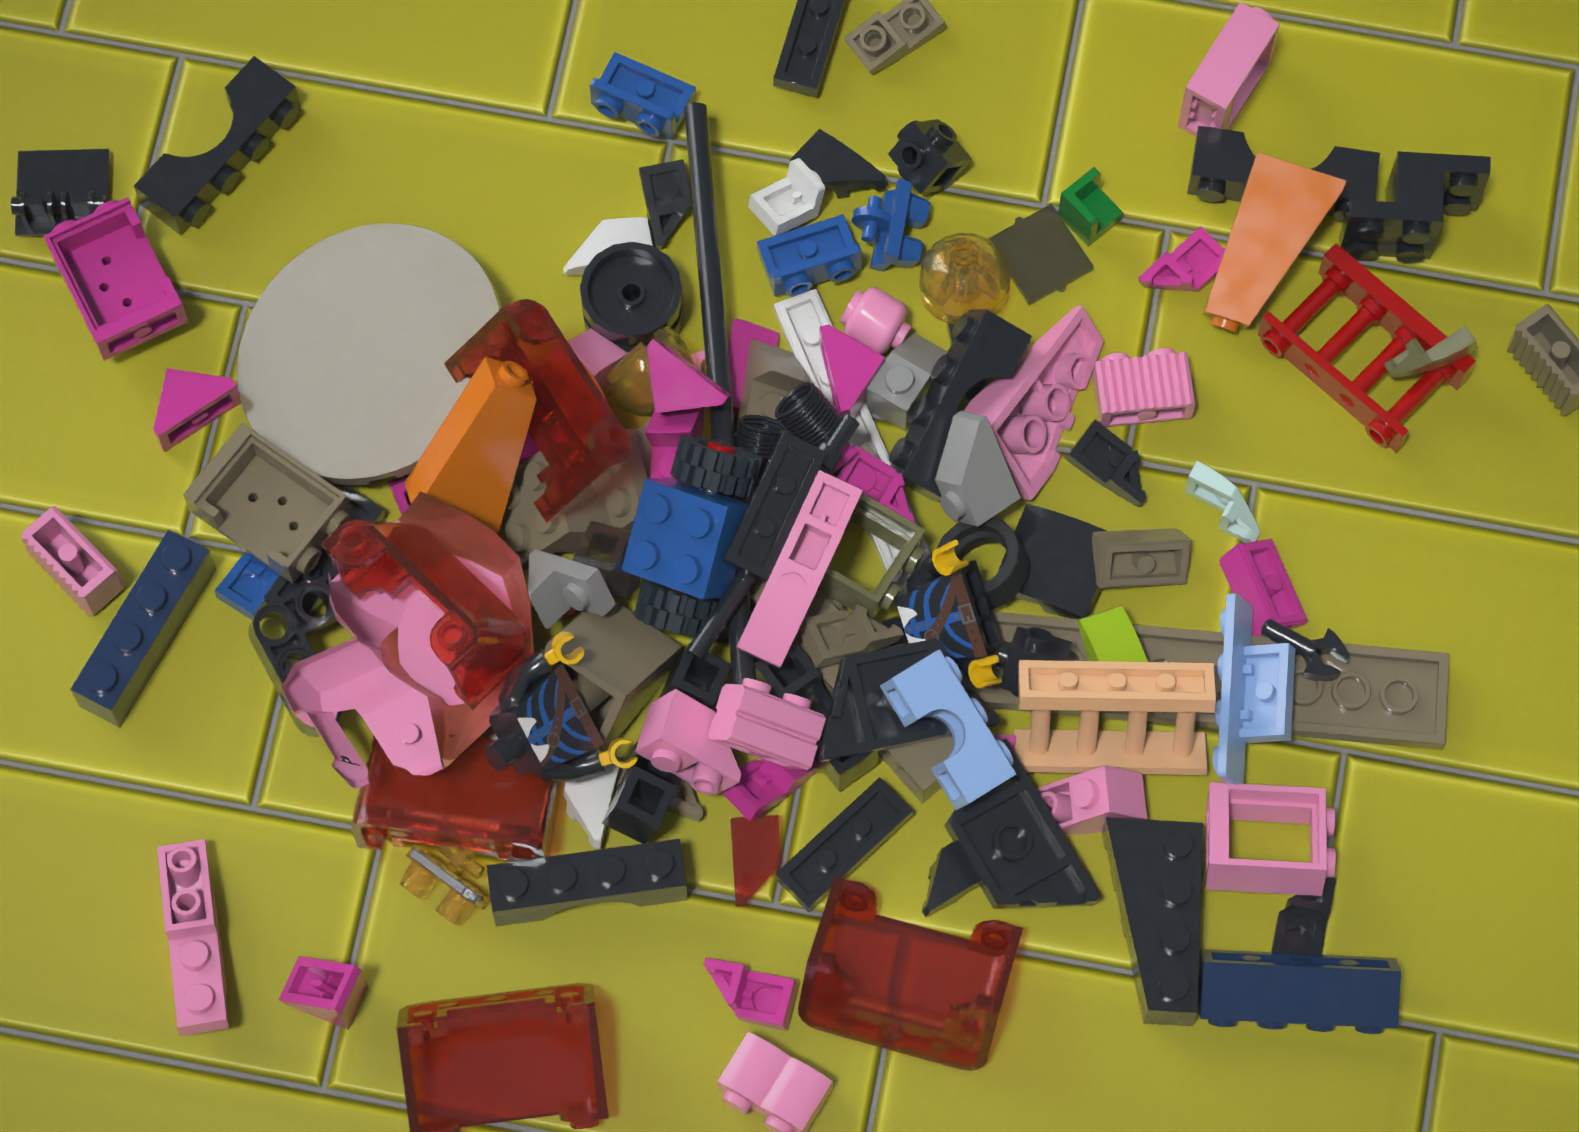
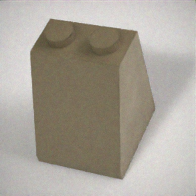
[544,600,682,753]

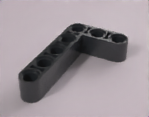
[248,559,438,737]

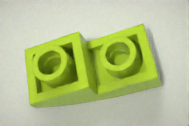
[1076,606,1148,712]

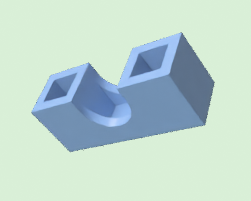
[880,649,1016,810]

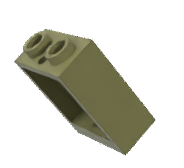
[817,473,926,619]

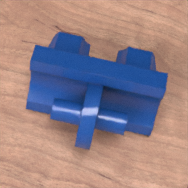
[851,179,931,272]

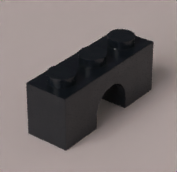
[754,640,879,792]

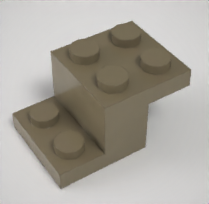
[502,428,647,570]

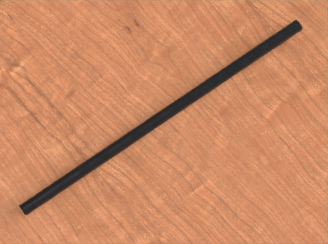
[684,103,756,685]

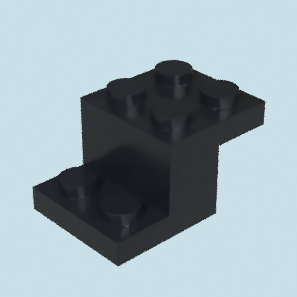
[1338,151,1491,263]

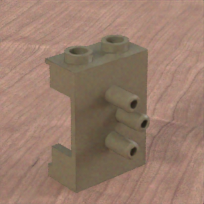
[183,423,351,584]

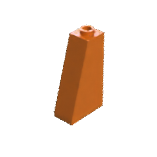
[1203,152,1346,333]
[404,356,537,534]

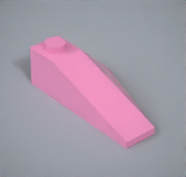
[963,306,1104,500]

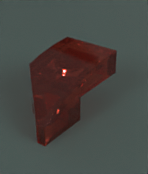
[730,815,781,907]

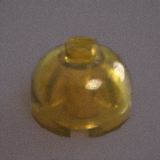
[919,232,1011,325]
[603,326,696,418]

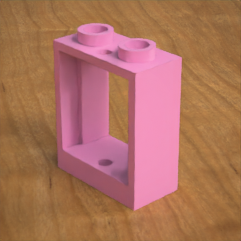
[1178,2,1280,136]
[1205,782,1336,896]

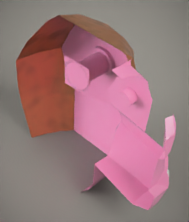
[281,491,534,789]

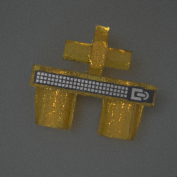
[400,840,491,926]

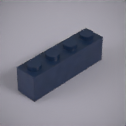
[70,529,216,728]
[1198,949,1401,1034]

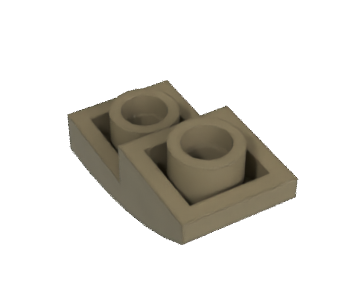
[844,0,947,74]

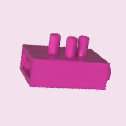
[44,197,189,361]

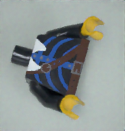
[881,540,1002,689]
[484,631,638,783]

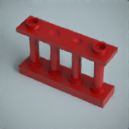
[1257,243,1476,453]

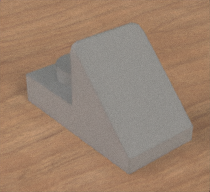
[528,549,616,629]

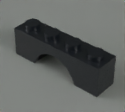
[134,56,300,236]
[1187,125,1380,222]
[889,309,1032,501]
[602,643,731,844]
[486,839,688,927]

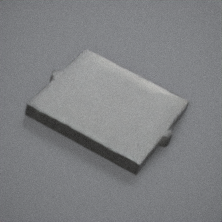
[987,204,1094,306]

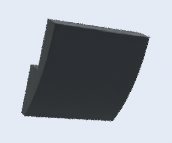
[997,504,1107,619]

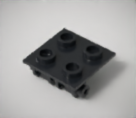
[11,149,110,236]

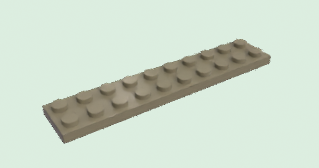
[970,612,1449,750]

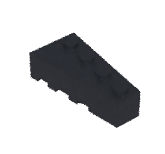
[1102,817,1203,1026]

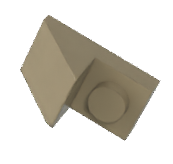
[736,339,809,427]

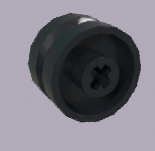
[580,242,684,361]

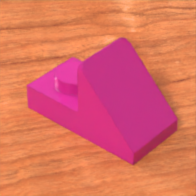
[645,407,704,484]

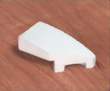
[563,217,653,275]
[563,756,622,849]

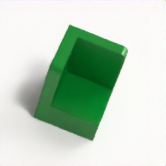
[1058,167,1123,247]

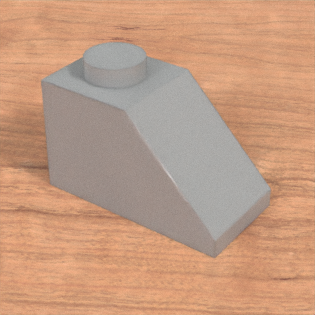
[866,333,947,432]
[935,411,1021,527]

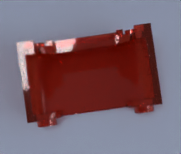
[444,299,632,523]
[321,520,533,710]
[351,734,562,861]
[798,877,1023,1071]
[396,983,609,1132]

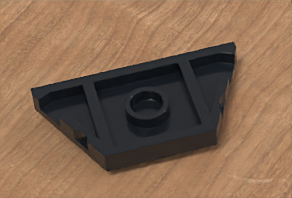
[819,638,1000,762]
[944,738,1102,909]

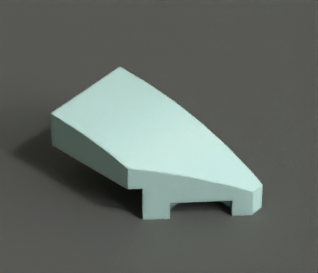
[1185,461,1260,543]

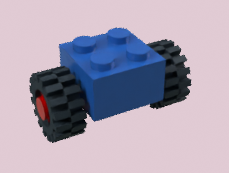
[621,435,763,638]

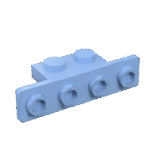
[1212,593,1295,785]

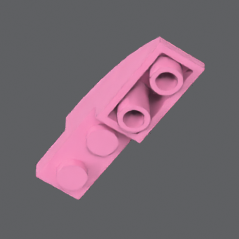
[736,470,863,668]
[157,839,229,1036]

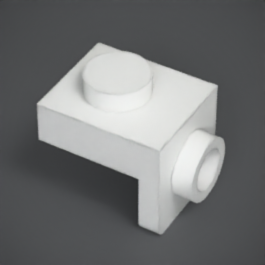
[748,158,825,236]

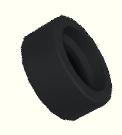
[936,517,1029,610]

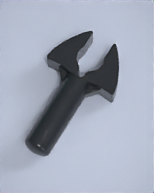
[1261,619,1349,681]

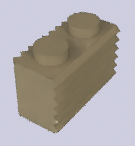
[1507,304,1579,416]

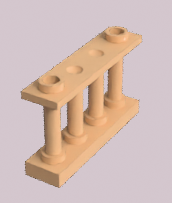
[1014,660,1216,775]

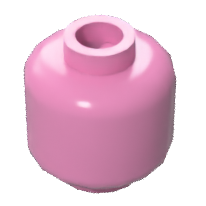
[840,287,912,355]

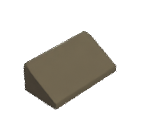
[1092,528,1191,588]

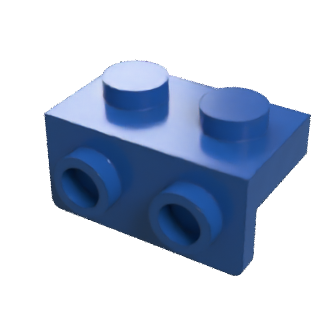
[589,52,696,139]
[757,214,862,297]

